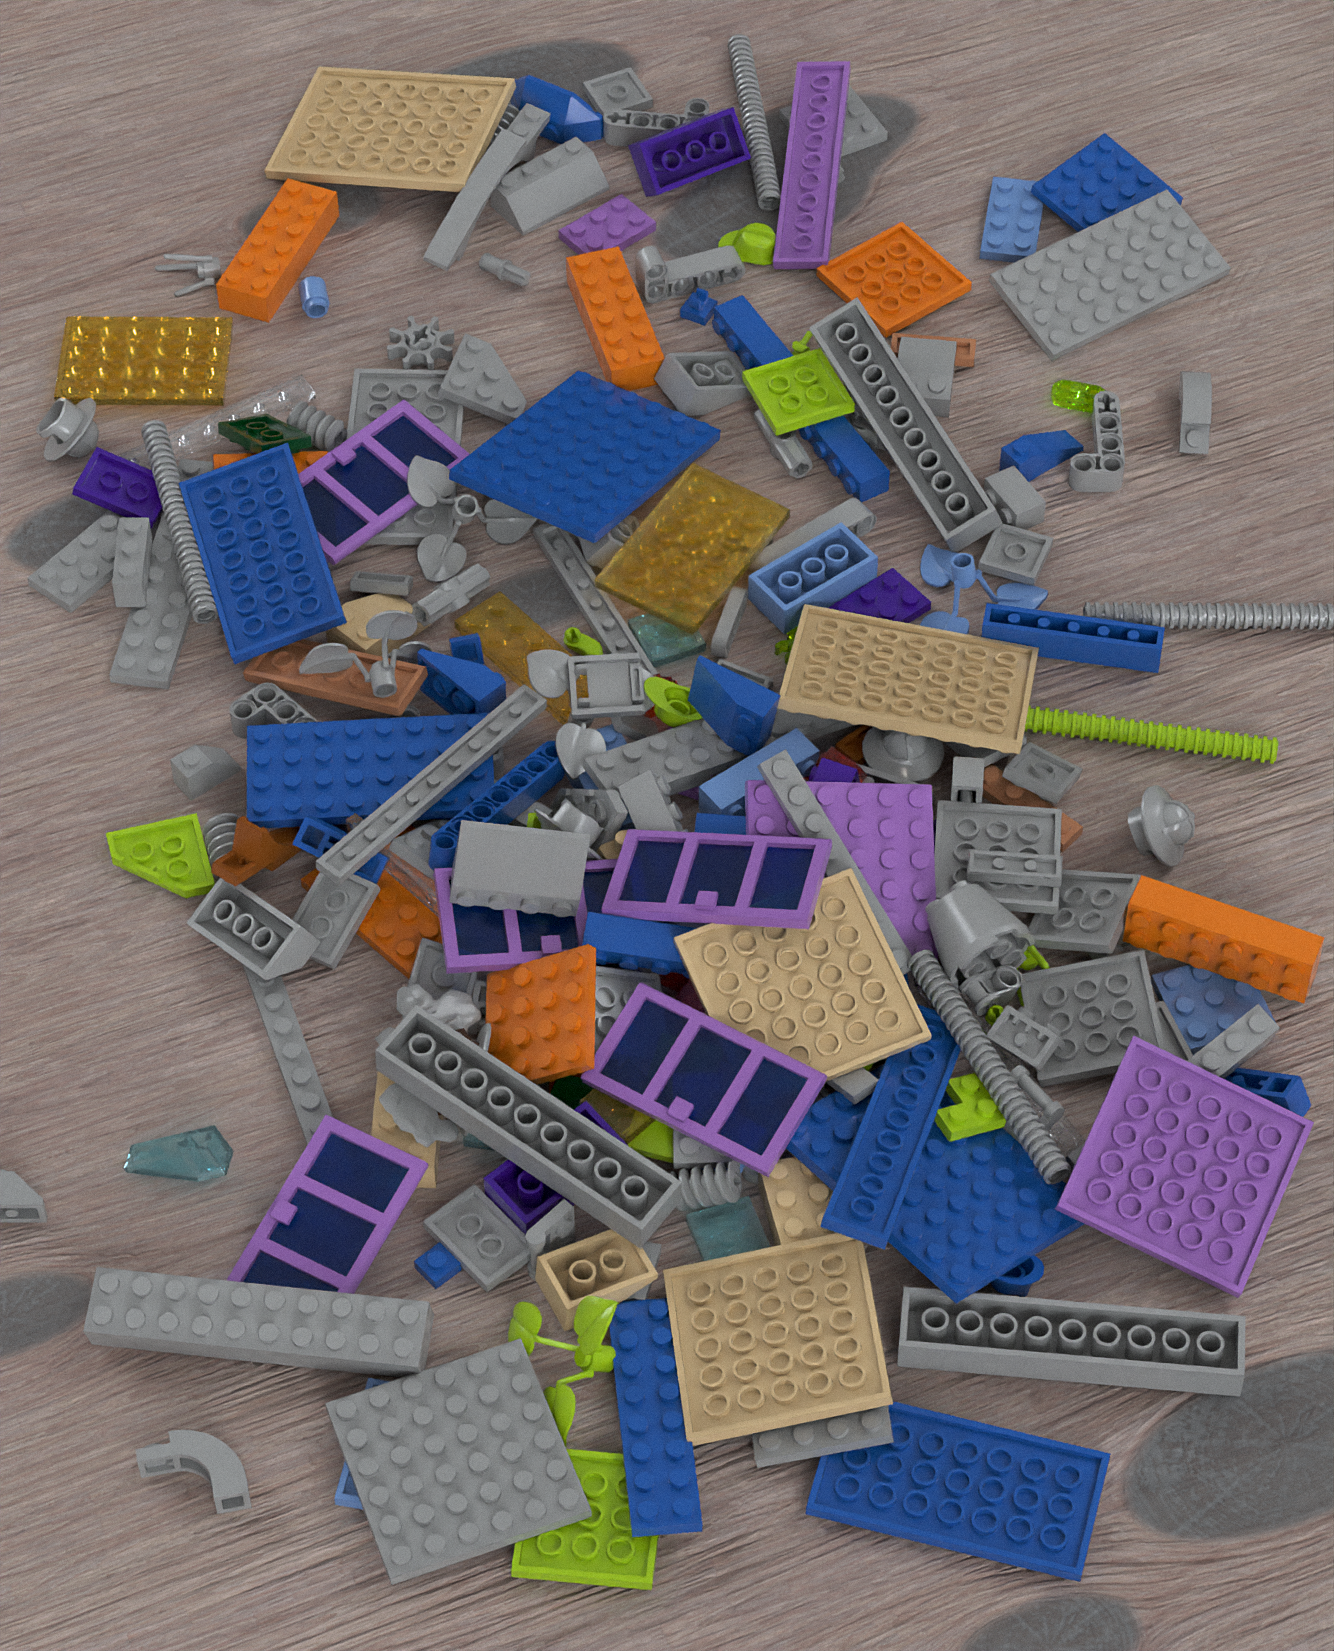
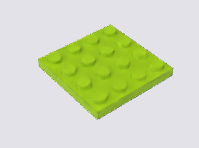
[511,1449,659,1590]

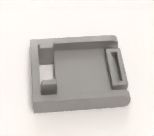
[567,653,645,720]

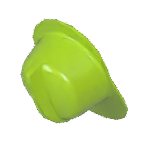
[718,223,776,265]
[644,677,703,728]

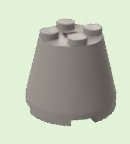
[925,880,1035,994]

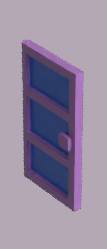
[299,399,469,565]
[601,829,832,929]
[433,858,651,974]
[580,982,827,1177]
[227,1115,429,1294]

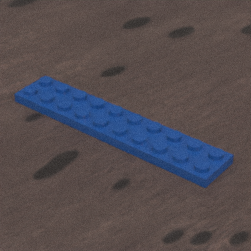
[820,1004,961,1250]

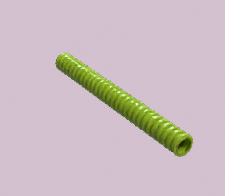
[1024,705,1279,764]

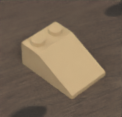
[326,593,431,657]
[535,1229,658,1331]

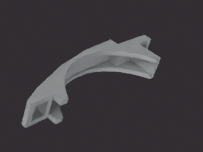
[423,103,550,271]

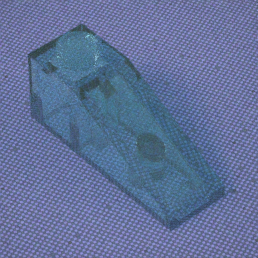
[123,1125,234,1182]

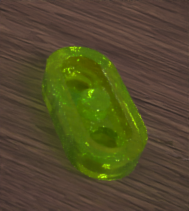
[1051,380,1106,413]

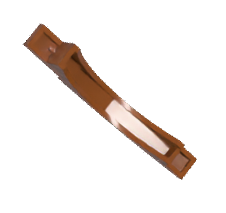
[211,816,302,886]

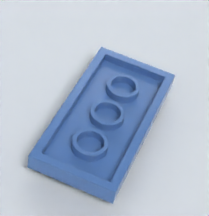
[980,176,1044,263]

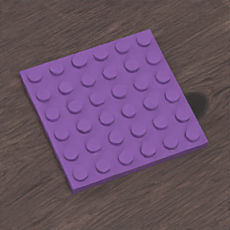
[745,780,938,972]
[1055,1036,1314,1298]

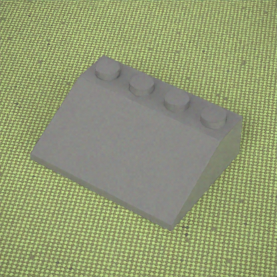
[449,820,590,917]

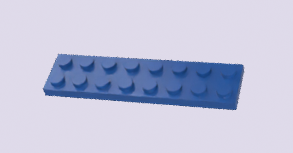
[609,1298,703,1537]

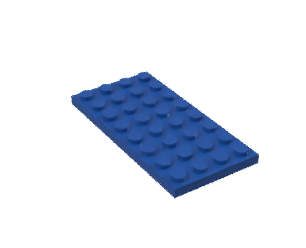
[179,443,347,664]
[247,712,494,828]
[806,1401,1110,1582]

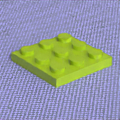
[742,348,855,436]

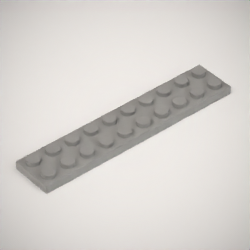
[109,459,214,690]
[583,692,853,804]

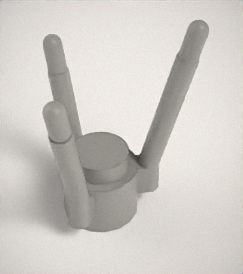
[155,254,221,297]

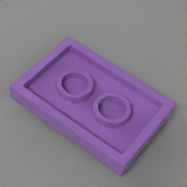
[559,194,656,255]

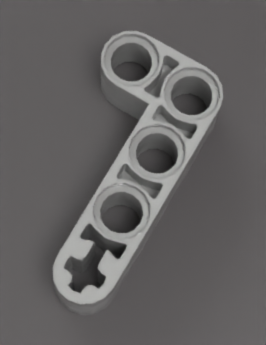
[603,98,710,147]
[635,246,746,303]
[1068,391,1125,492]
[229,682,318,739]

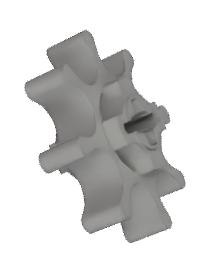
[387,316,455,370]

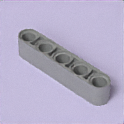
[747,498,877,574]

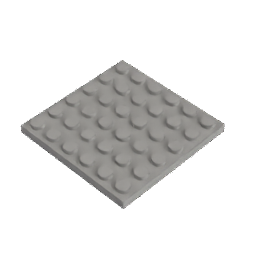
[325,1338,592,1585]

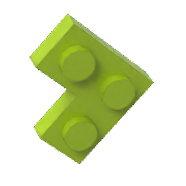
[934,1073,1006,1142]

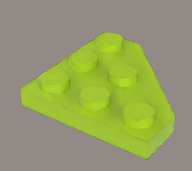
[106,813,215,898]

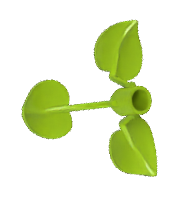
[508,1296,618,1447]

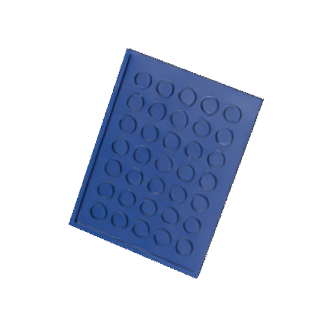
[449,370,721,544]
[771,1064,1084,1304]

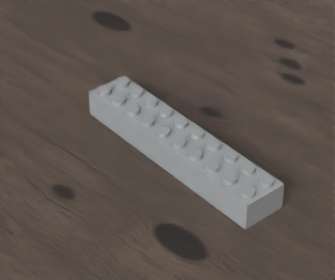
[809,297,1003,552]
[375,1005,682,1249]
[83,1267,434,1378]
[897,1287,1246,1397]

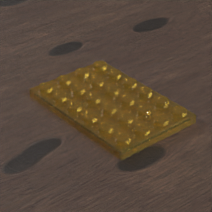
[54,316,234,406]
[594,463,790,635]

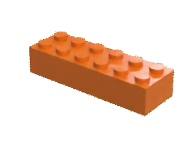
[216,178,339,323]
[566,246,665,391]
[1123,875,1325,1004]

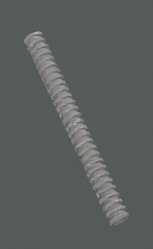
[727,34,781,211]
[141,420,218,624]
[1083,602,1334,630]
[907,950,1071,1184]

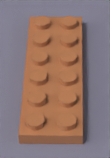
[243,639,428,717]

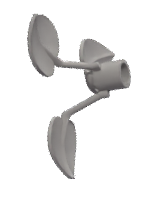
[407,455,537,582]
[299,610,433,698]
[526,649,655,779]

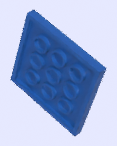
[1031,133,1183,232]

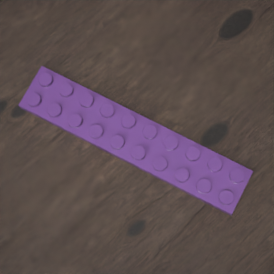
[773,61,851,269]

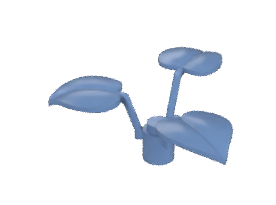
[920,544,1048,634]

